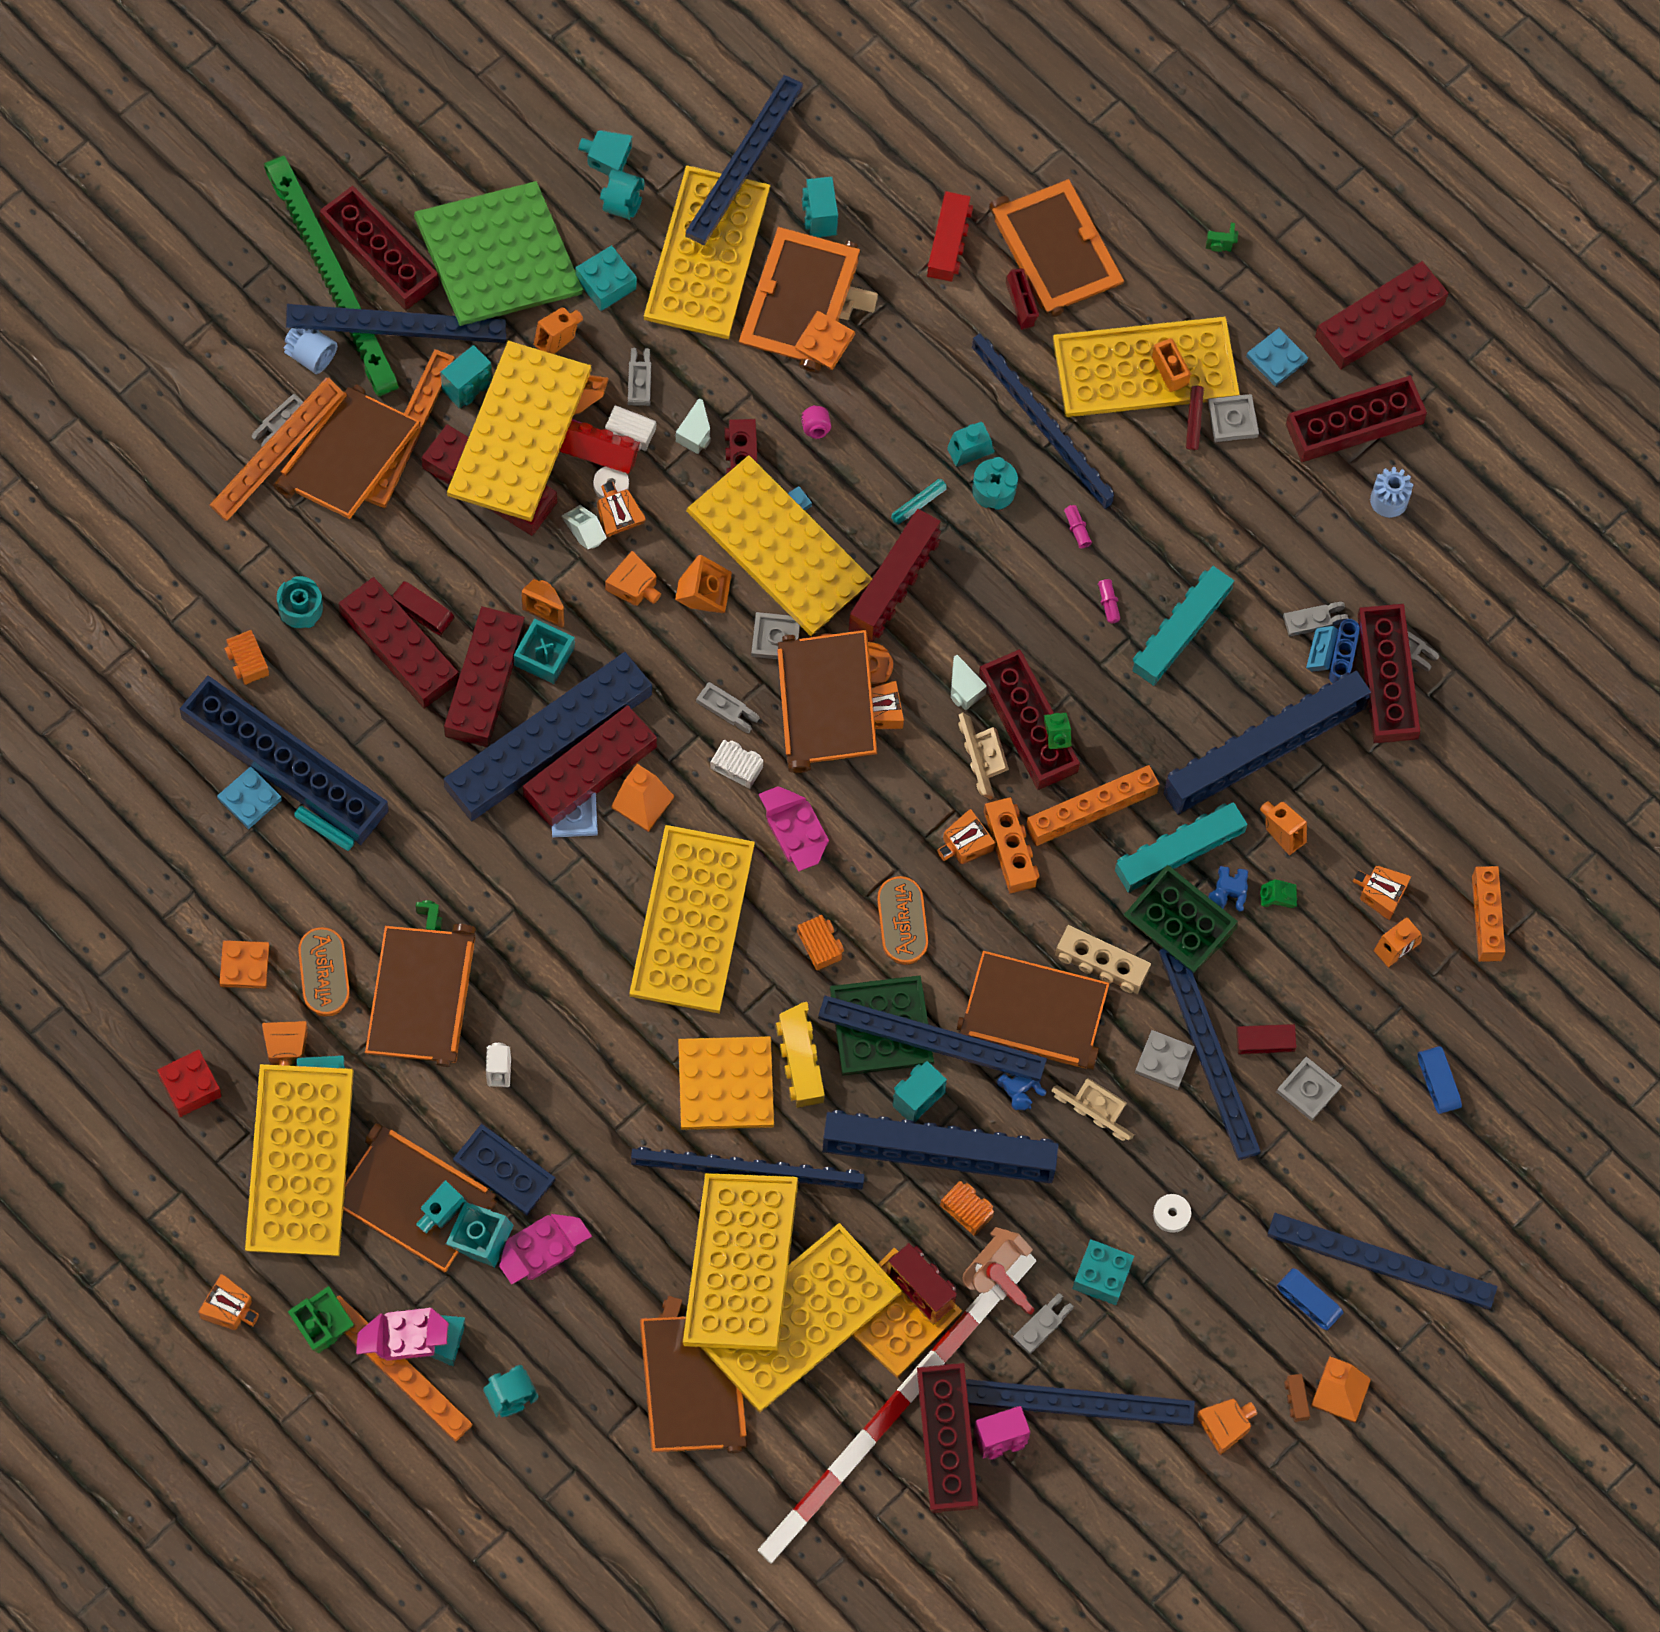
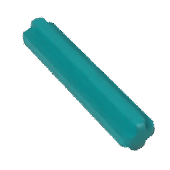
[891,479,947,525]
[295,806,355,851]

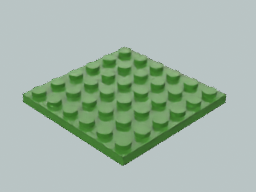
[414,181,583,326]

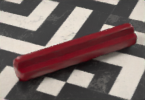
[1186,385,1204,451]

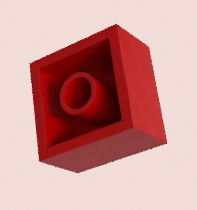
[157,1049,222,1117]

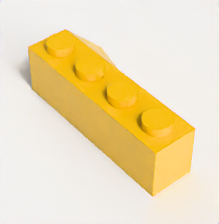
[776,1002,825,1108]

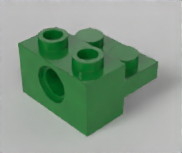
[288,1286,355,1354]

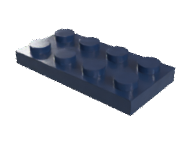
[453,1124,555,1216]

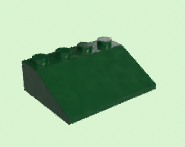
[1123,864,1238,973]

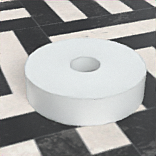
[593,467,629,498]
[1153,1194,1191,1233]

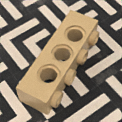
[1055,925,1151,994]

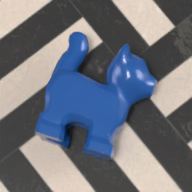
[1209,866,1248,912]
[997,1073,1046,1110]

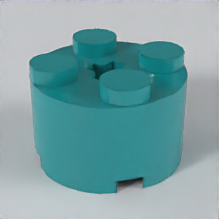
[600,170,645,220]
[972,457,1018,510]
[277,576,323,628]
[483,1365,538,1418]

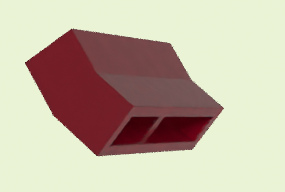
[1005,268,1039,330]
[1236,1024,1297,1054]

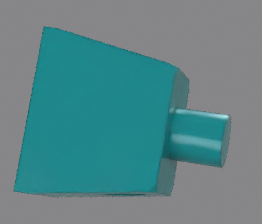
[578,131,632,176]
[947,422,994,467]
[416,1180,467,1233]
[430,1315,466,1366]

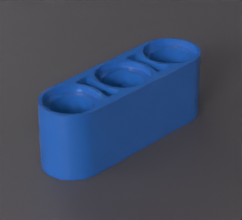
[1329,619,1360,684]
[1418,1046,1462,1114]
[1277,1268,1343,1330]

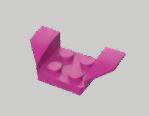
[758,786,829,872]
[500,1214,592,1285]
[356,1308,448,1360]

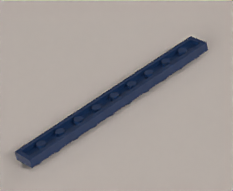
[685,75,803,246]
[286,304,506,343]
[972,334,1114,509]
[1159,949,1261,1161]
[818,996,1047,1082]
[631,1147,864,1190]
[1267,1212,1498,1310]
[966,1379,1195,1426]

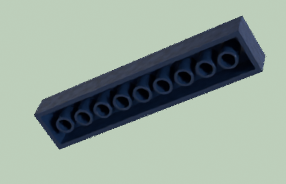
[443,652,652,822]
[1163,670,1371,815]
[180,675,389,845]
[822,1110,1059,1184]

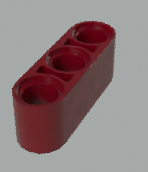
[391,581,455,636]

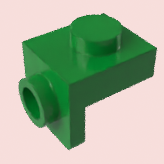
[1205,223,1238,252]
[1044,713,1071,749]
[1260,879,1297,908]
[416,900,443,931]

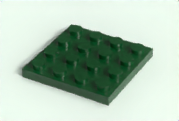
[830,975,934,1076]

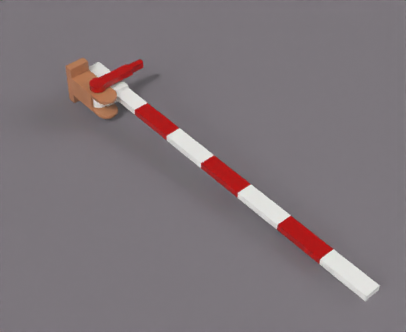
[758,1227,1036,1563]

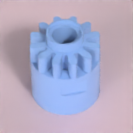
[284,328,337,374]
[1370,467,1413,518]

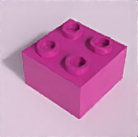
[973,1406,1030,1459]

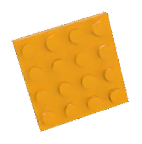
[678,1037,774,1130]
[852,1248,962,1378]

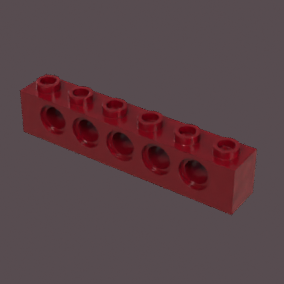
[725,419,757,474]

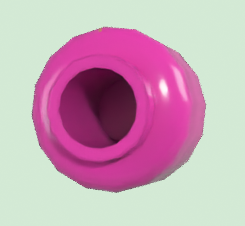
[801,405,831,439]

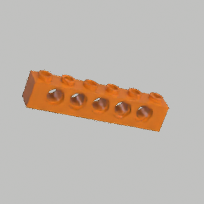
[1026,765,1159,846]

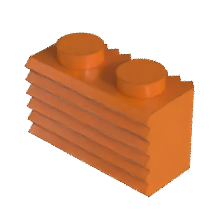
[1151,338,1191,392]
[224,630,269,685]
[797,915,844,971]
[940,1181,994,1236]

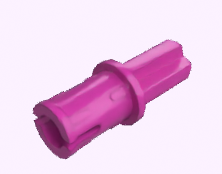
[1064,505,1092,548]
[1098,579,1120,624]

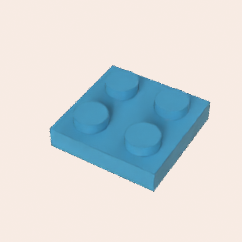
[1246,328,1308,387]
[217,766,282,829]

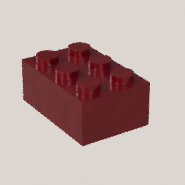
[886,1243,957,1325]

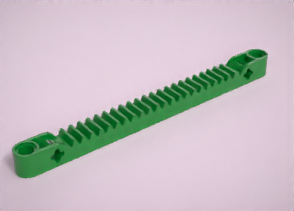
[264,155,399,397]

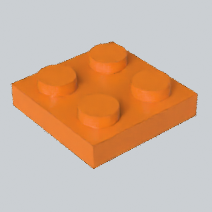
[795,311,855,370]
[220,941,270,989]

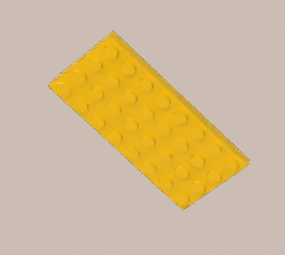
[644,165,770,340]
[1053,317,1240,417]
[447,341,592,521]
[686,455,872,636]
[629,825,755,1014]
[245,1064,354,1256]
[683,1173,798,1351]
[701,1223,902,1413]

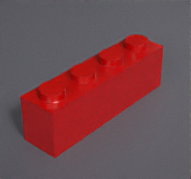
[927,191,973,282]
[559,420,640,474]

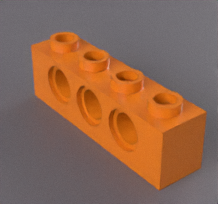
[984,797,1039,894]
[1472,866,1505,962]

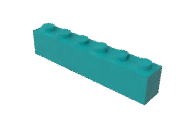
[1132,566,1234,686]
[1115,802,1248,893]

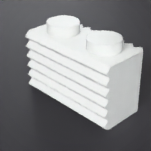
[605,405,656,451]
[710,740,763,789]
[486,1043,511,1087]

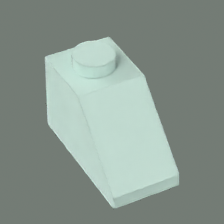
[676,399,711,454]
[562,505,607,549]
[951,655,987,711]

